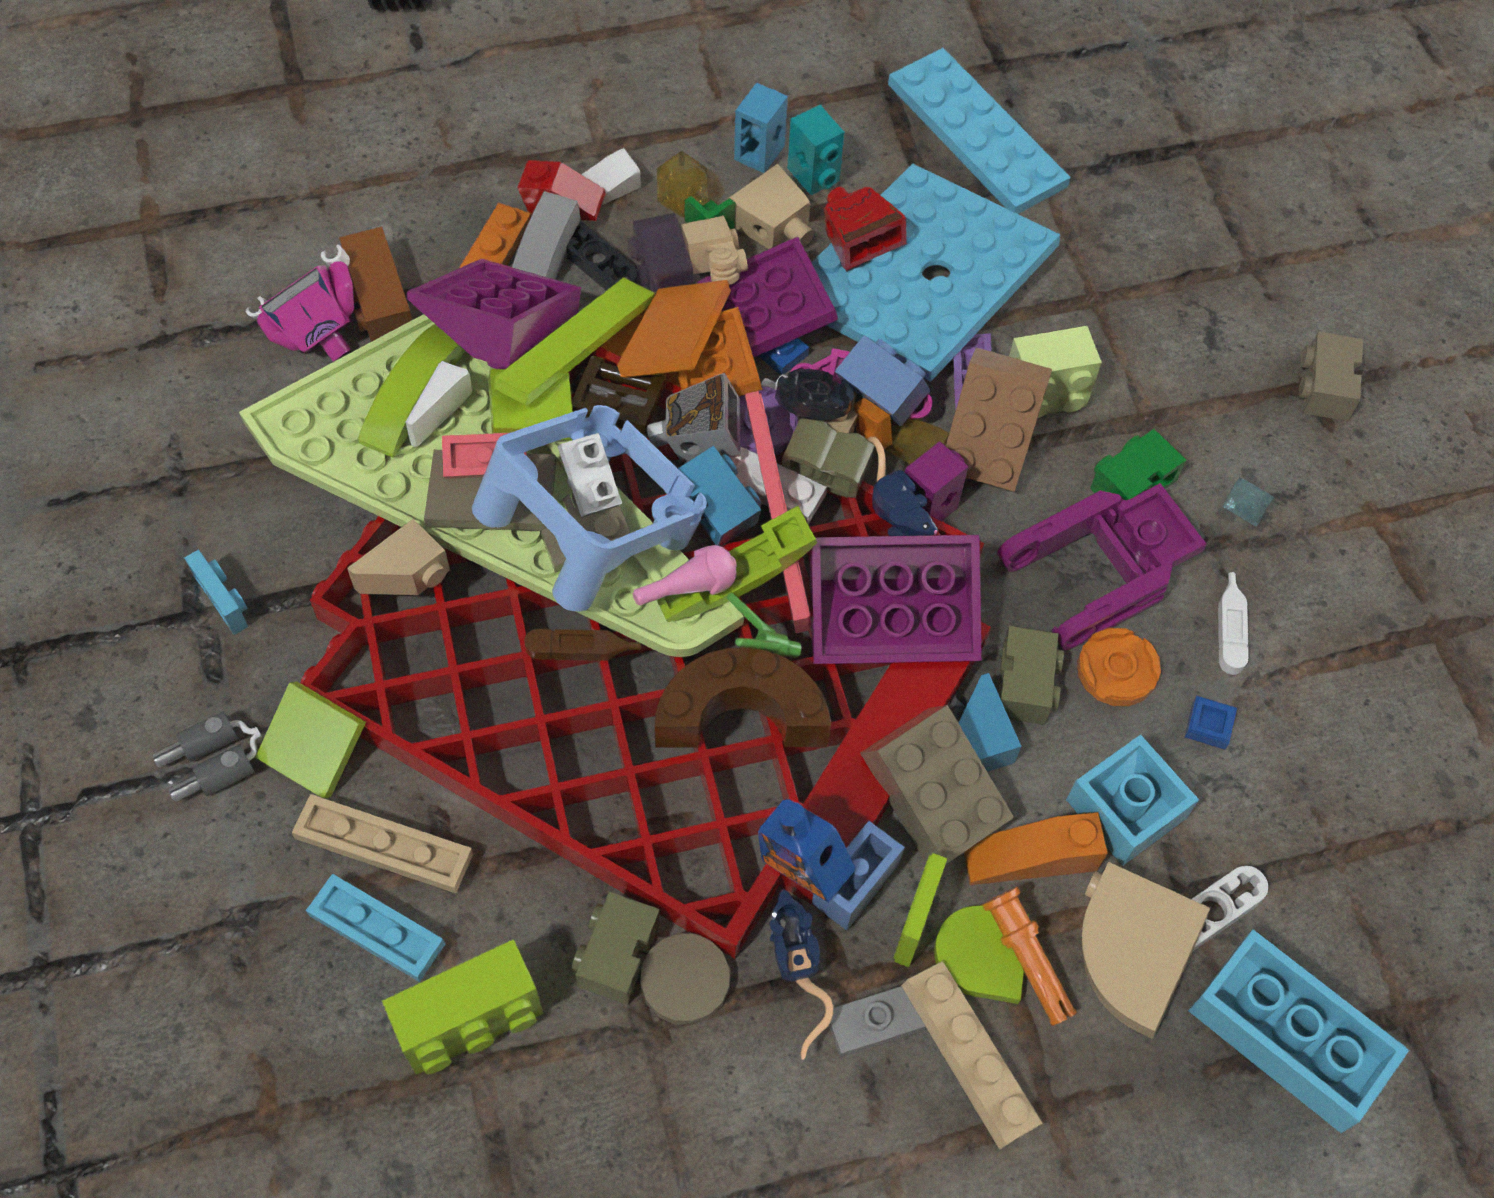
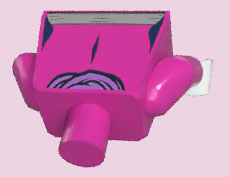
[246,245,354,362]

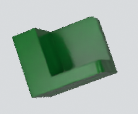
[685,196,736,229]

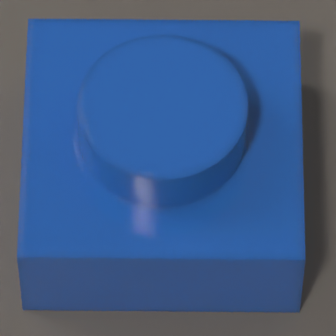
[758,338,809,375]

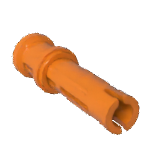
[982,887,1077,1026]

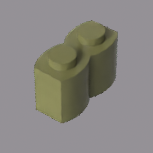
[782,419,874,498]

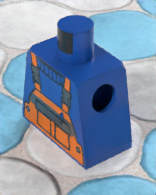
[758,799,856,903]

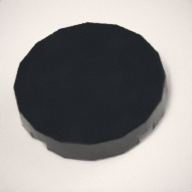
[775,369,854,420]

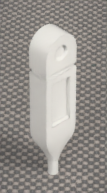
[1218,572,1248,675]

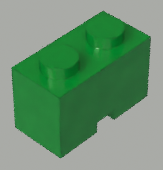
[1090,429,1186,500]

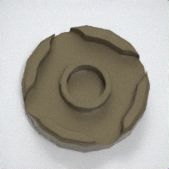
[641,933,730,1025]

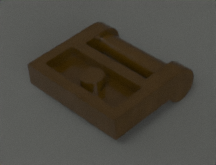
[572,356,667,435]

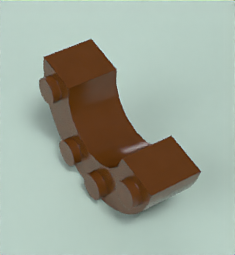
[654,647,831,748]

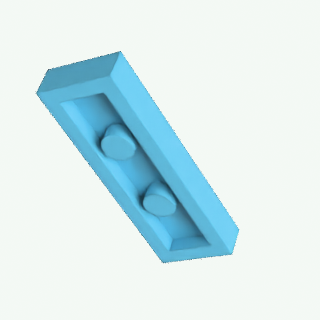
[306,874,445,982]

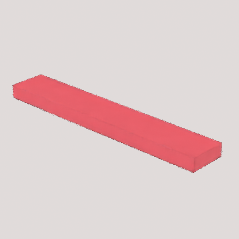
[745,391,811,633]

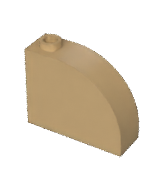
[1082,862,1210,1039]

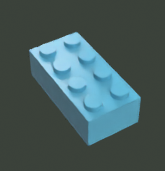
[1188,930,1409,1133]

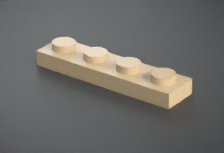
[292,794,473,893]
[901,961,1042,1149]

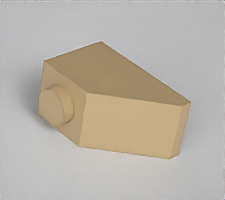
[347,519,450,595]

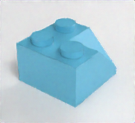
[1066,734,1199,866]

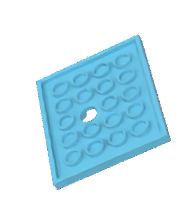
[811,164,1060,382]

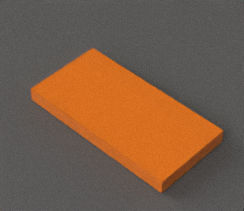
[617,280,731,378]

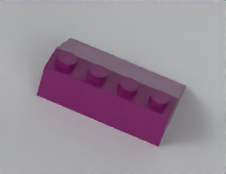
[407,259,581,369]
[808,535,982,664]

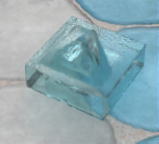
[1223,477,1274,527]

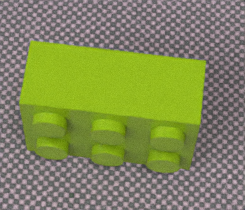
[382,939,543,1075]

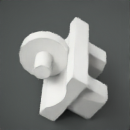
[558,433,622,517]

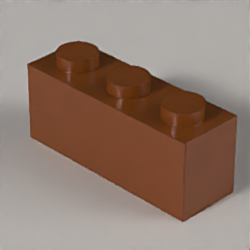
[336,226,412,342]

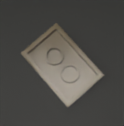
[424,449,556,531]

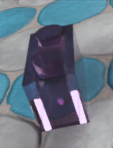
[628,213,693,296]

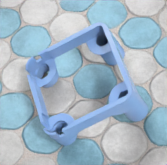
[472,405,707,612]

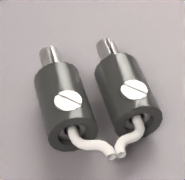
[153,711,262,802]

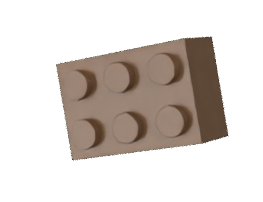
[946,347,1052,492]

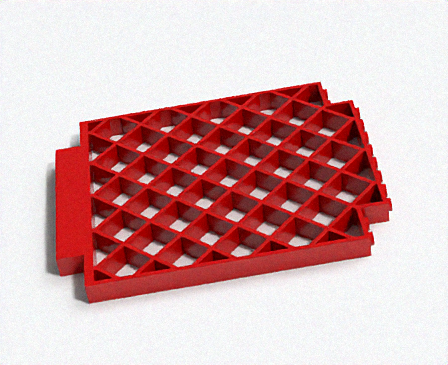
[300,347,991,959]

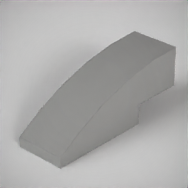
[512,191,581,279]

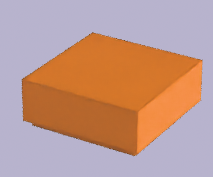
[854,397,893,449]

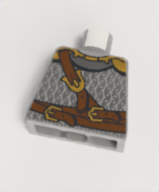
[647,373,740,462]

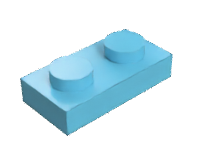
[184,549,248,635]

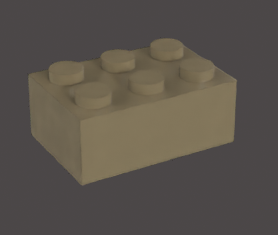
[861,705,1014,865]

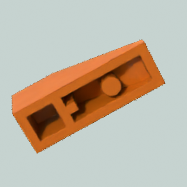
[964,812,1108,885]

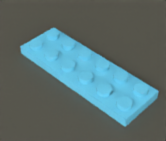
[888,48,1071,214]

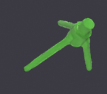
[727,593,801,659]

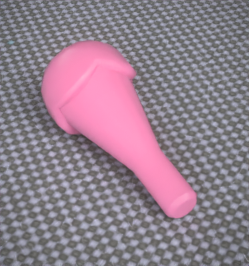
[633,545,737,606]

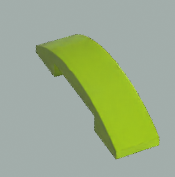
[358,324,465,458]
[657,506,818,623]

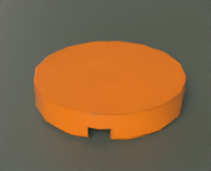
[1077,628,1161,706]

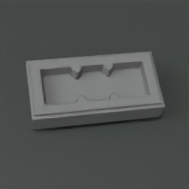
[829,986,926,1058]

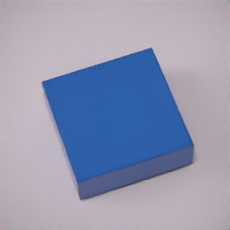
[1185,696,1237,750]

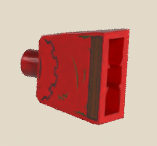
[824,187,906,271]

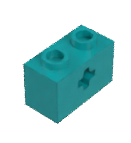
[787,105,845,195]

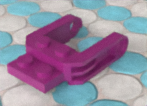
[997,483,1206,650]

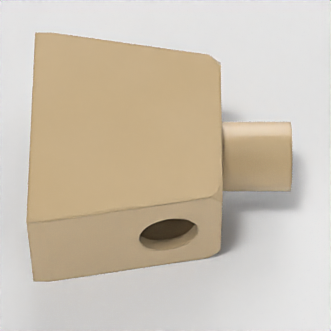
[728,164,814,249]

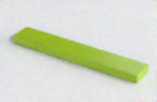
[494,278,655,406]

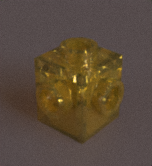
[657,151,708,218]

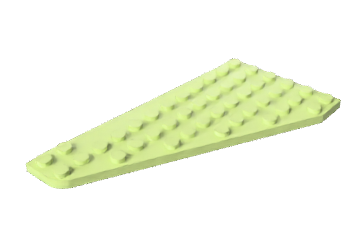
[239,314,744,657]

